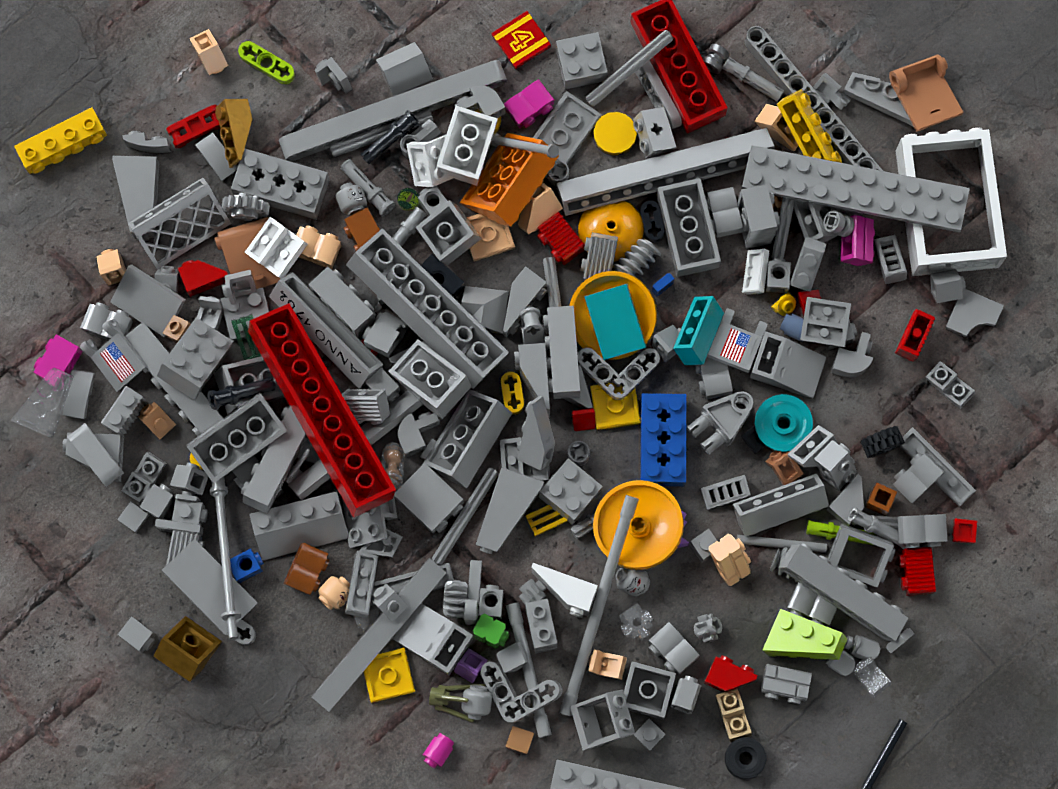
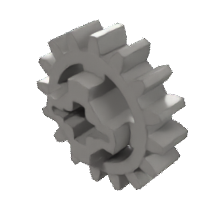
[221,193,270,221]

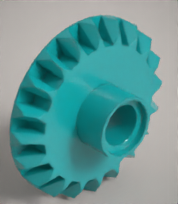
[755,394,813,452]

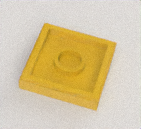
[590,383,641,430]
[364,648,415,703]

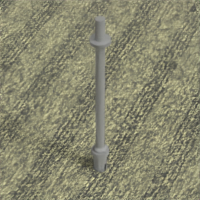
[210,476,241,640]

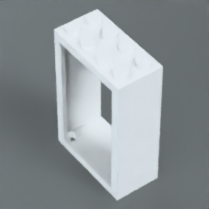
[896,128,1007,276]

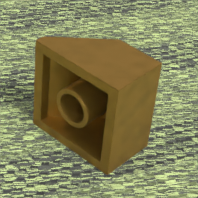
[153,616,222,682]

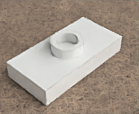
[742,249,769,295]

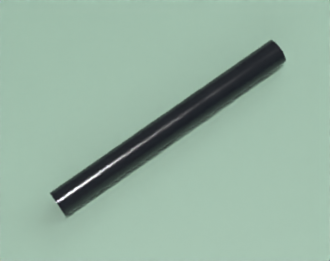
[861,719,907,789]

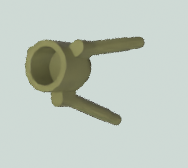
[429,684,485,722]

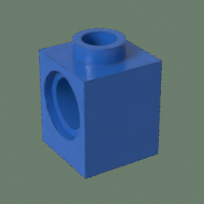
[230,549,264,584]

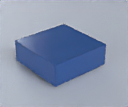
[652,273,675,297]

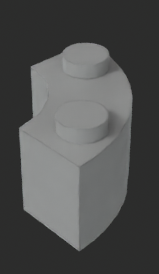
[363,312,409,358]

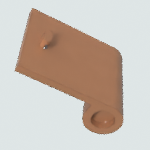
[889,55,964,131]
[215,217,286,289]

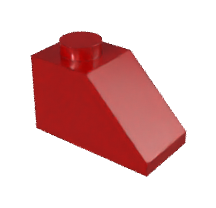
[178,260,228,297]

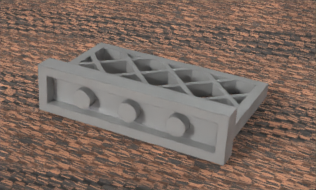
[128,178,232,269]

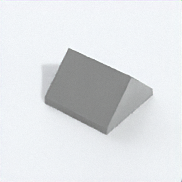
[376,42,433,96]

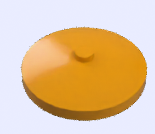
[569,271,657,360]
[593,480,684,570]

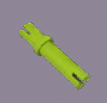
[806,520,876,545]

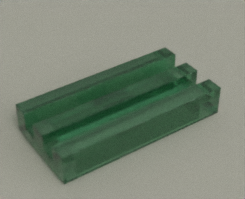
[231,314,262,360]

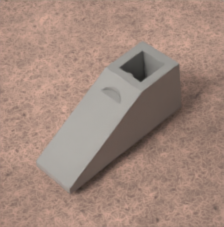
[503,266,547,338]
[518,395,555,470]

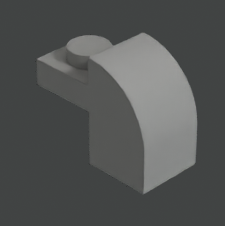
[454,85,506,118]
[831,332,873,378]
[398,412,440,458]

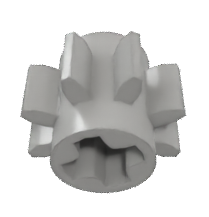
[519,579,546,604]
[694,614,722,642]

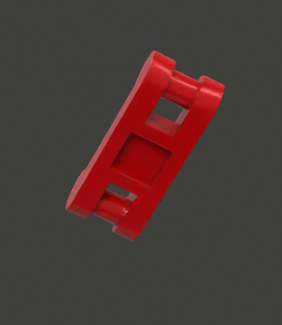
[166,104,220,149]

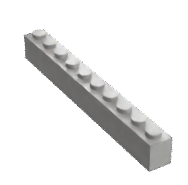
[557,128,775,216]
[125,322,284,499]

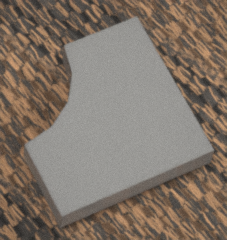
[945,289,1004,337]

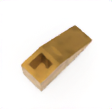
[215,99,252,168]

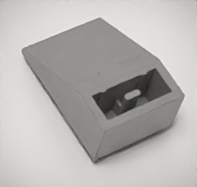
[750,331,826,399]
[393,604,474,676]

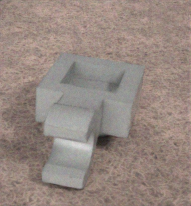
[813,73,851,110]

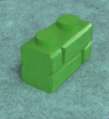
[473,613,509,649]

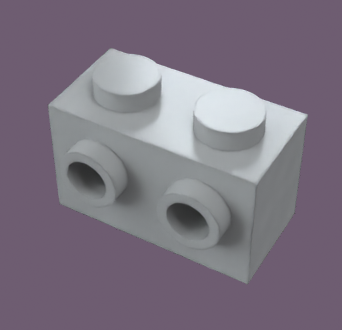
[814,440,857,491]

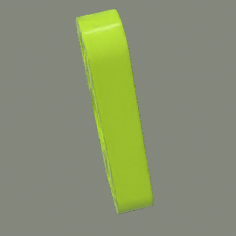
[238,41,295,84]

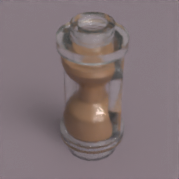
[381,443,404,489]

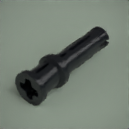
[360,110,420,164]
[208,377,276,410]

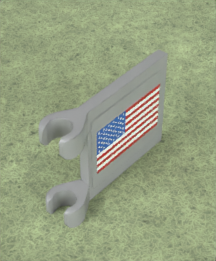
[707,308,768,373]
[80,319,147,392]

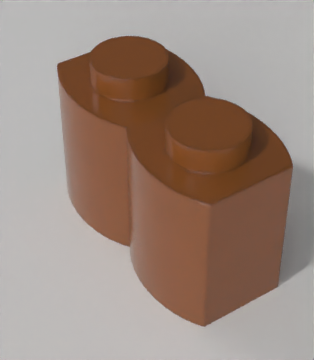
[283,543,330,595]

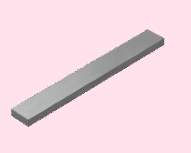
[288,390,423,500]
[311,558,447,712]

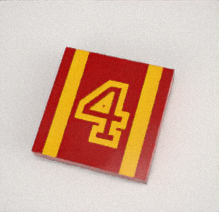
[491,11,551,69]

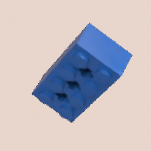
[640,393,686,487]

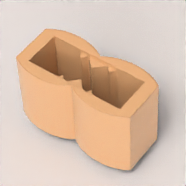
[296,225,341,269]

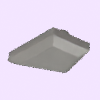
[359,529,403,558]

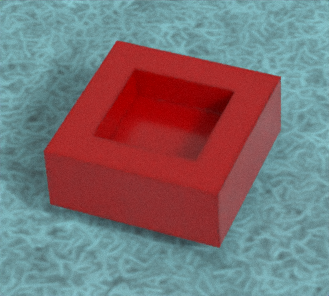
[952,518,977,544]

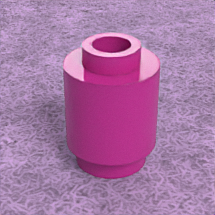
[422,733,454,769]

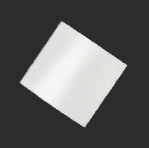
[245,217,308,279]

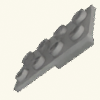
[342,480,397,548]

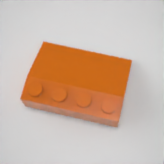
[460,133,559,227]

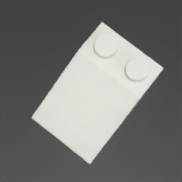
[532,563,598,618]

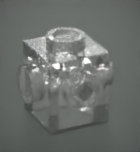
[618,603,653,640]

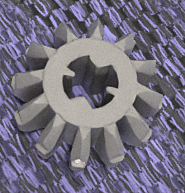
[443,580,468,619]

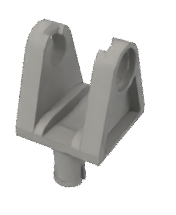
[686,391,753,455]

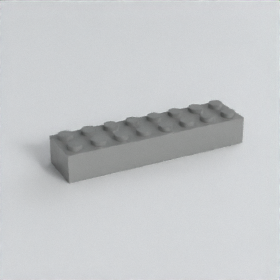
[346,228,509,389]

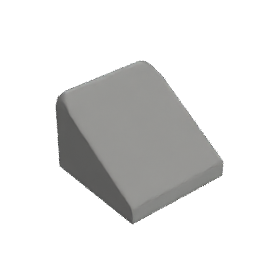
[496,642,528,673]

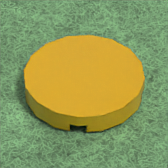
[594,112,637,155]

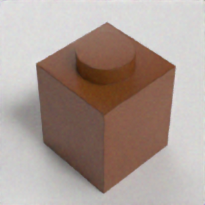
[865,483,897,516]

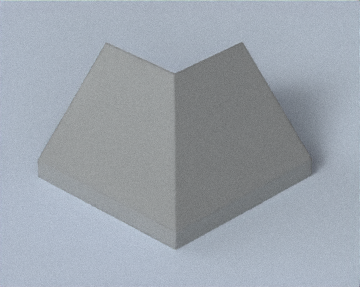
[461,286,509,334]

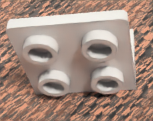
[406,135,453,187]

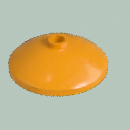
[578,201,644,262]

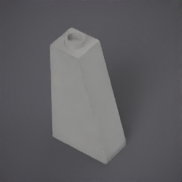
[112,156,160,241]
[476,468,545,554]

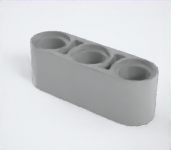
[67,423,124,487]

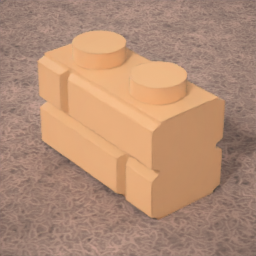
[709,534,751,586]

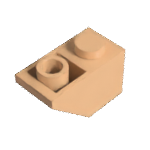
[518,183,563,234]

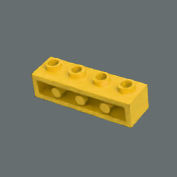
[777,89,842,163]
[14,107,107,174]

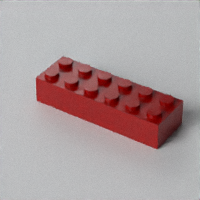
[630,0,728,134]

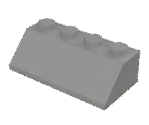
[423,389,512,488]
[186,393,287,483]
[250,491,349,561]

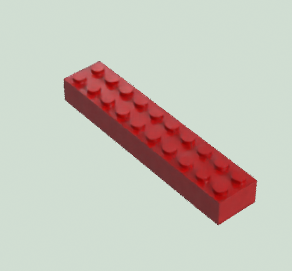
[248,303,396,518]

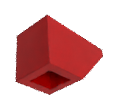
[704,655,758,692]

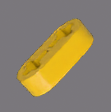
[501,372,524,415]

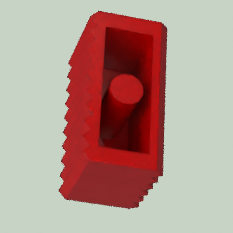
[537,212,585,265]
[895,309,935,362]
[899,547,936,596]

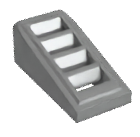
[874,235,907,284]
[701,475,751,510]

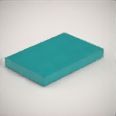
[584,283,647,360]

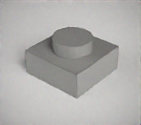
[633,719,666,751]

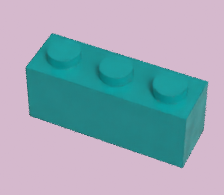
[673,296,724,365]

